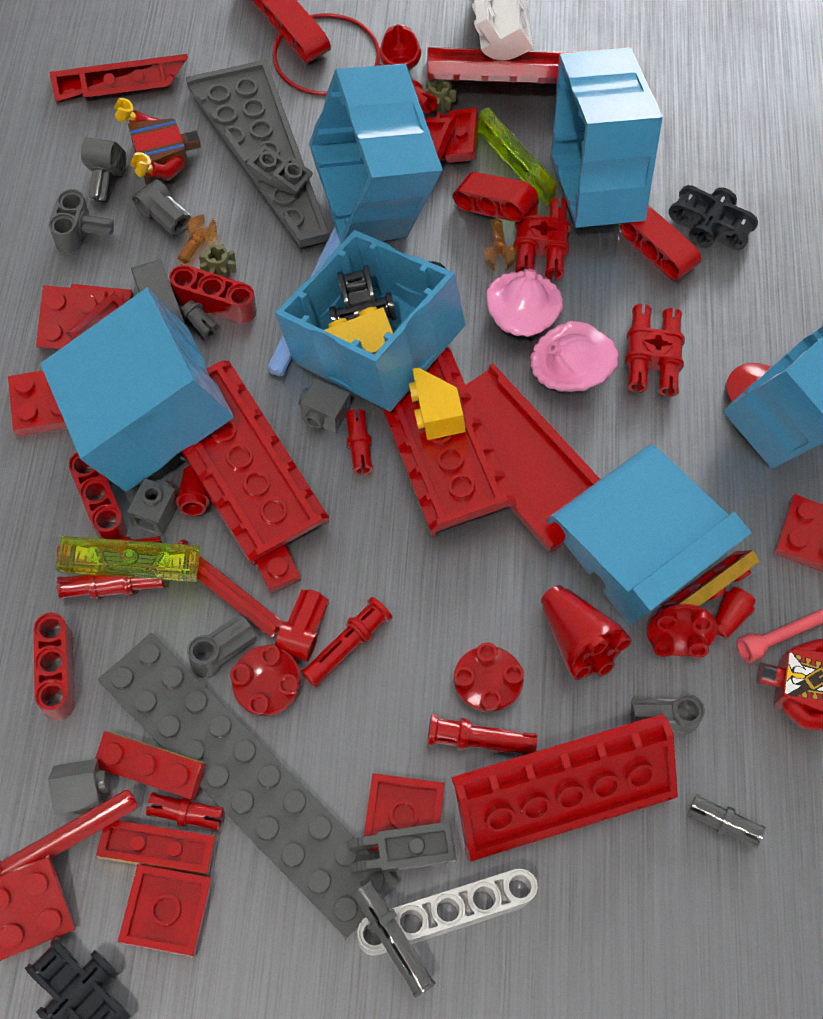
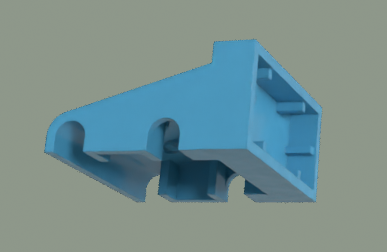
[546,445,752,626]

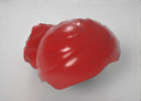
[380,24,421,71]

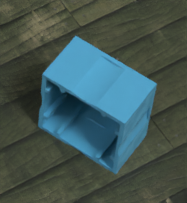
[550,48,663,228]
[309,64,443,244]
[275,230,466,412]
[40,288,234,492]
[722,326,823,469]

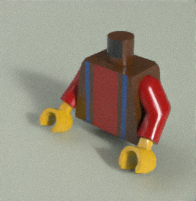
[114,98,201,184]

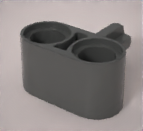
[81,137,126,201]
[49,189,114,253]

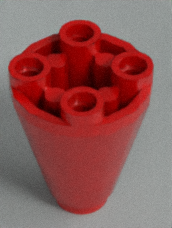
[541,585,632,680]

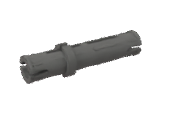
[351,880,436,998]

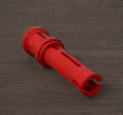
[300,597,393,688]
[427,714,537,755]

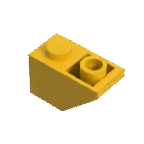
[324,307,393,355]
[409,368,466,440]

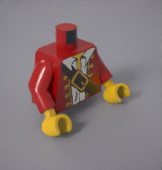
[757,638,823,731]

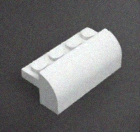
[472,0,533,60]

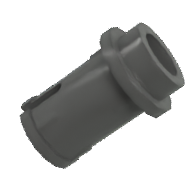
[181,300,220,340]

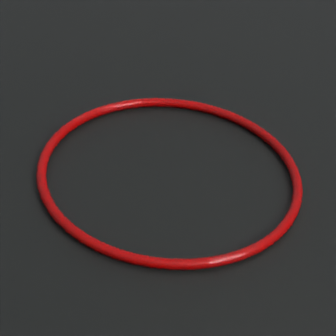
[272,13,380,96]

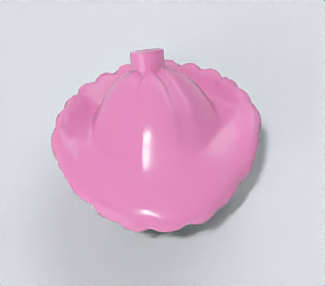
[485,269,563,337]
[530,321,619,392]

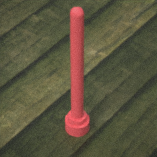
[736,609,823,664]

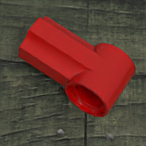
[274,589,329,662]

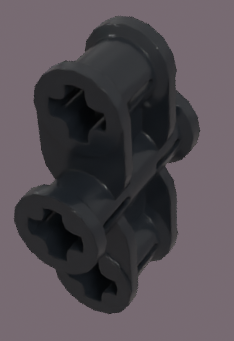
[668,185,758,250]
[329,265,397,322]
[25,938,132,1019]

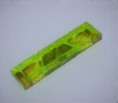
[478,107,558,206]
[55,536,200,582]

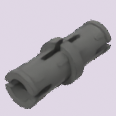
[687,794,766,848]

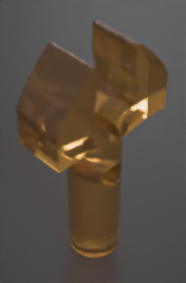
[178,214,218,264]
[484,219,516,271]

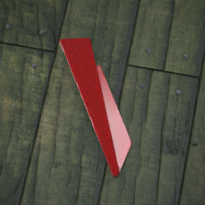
[49,54,188,101]

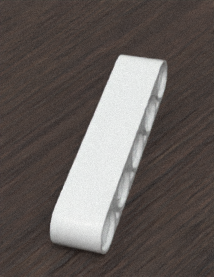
[357,868,538,956]

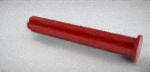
[169,539,283,637]
[0,790,138,875]

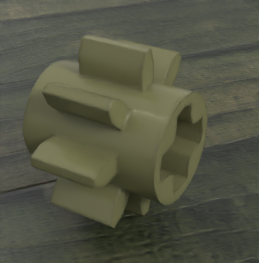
[423,79,456,113]
[199,244,237,278]

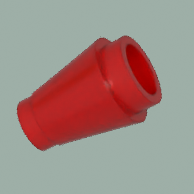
[176,466,209,516]
[715,587,756,639]

